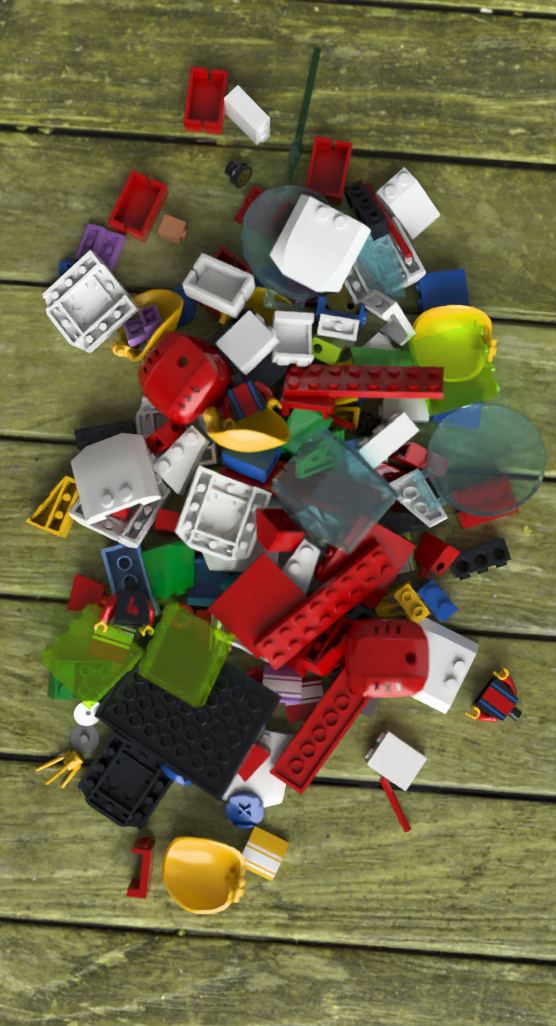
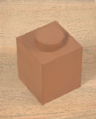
[158,214,189,245]

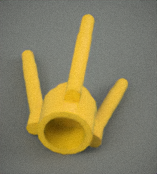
[375,580,412,619]
[35,750,84,788]

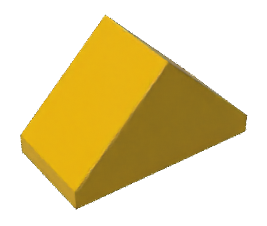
[329,407,360,431]

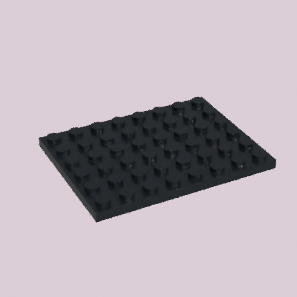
[94,616,283,801]

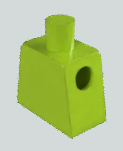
[312,334,348,365]

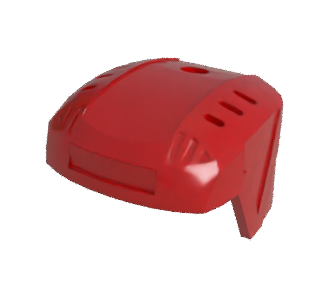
[137,332,233,425]
[345,618,429,698]

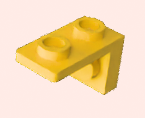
[393,583,430,623]

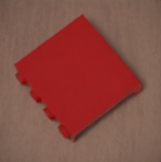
[313,509,416,610]
[207,552,308,660]

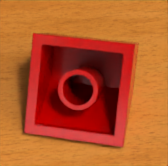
[255,508,306,552]

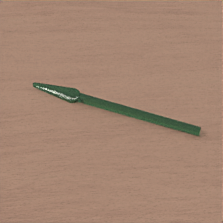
[288,47,321,181]

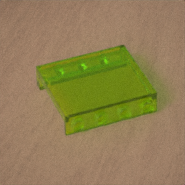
[408,320,501,417]
[38,602,146,710]
[138,602,236,708]

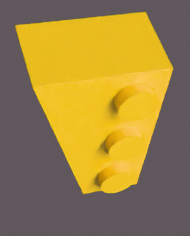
[26,476,79,538]

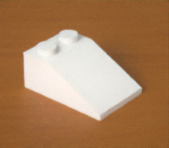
[376,167,440,240]

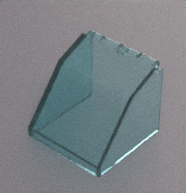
[271,429,399,554]

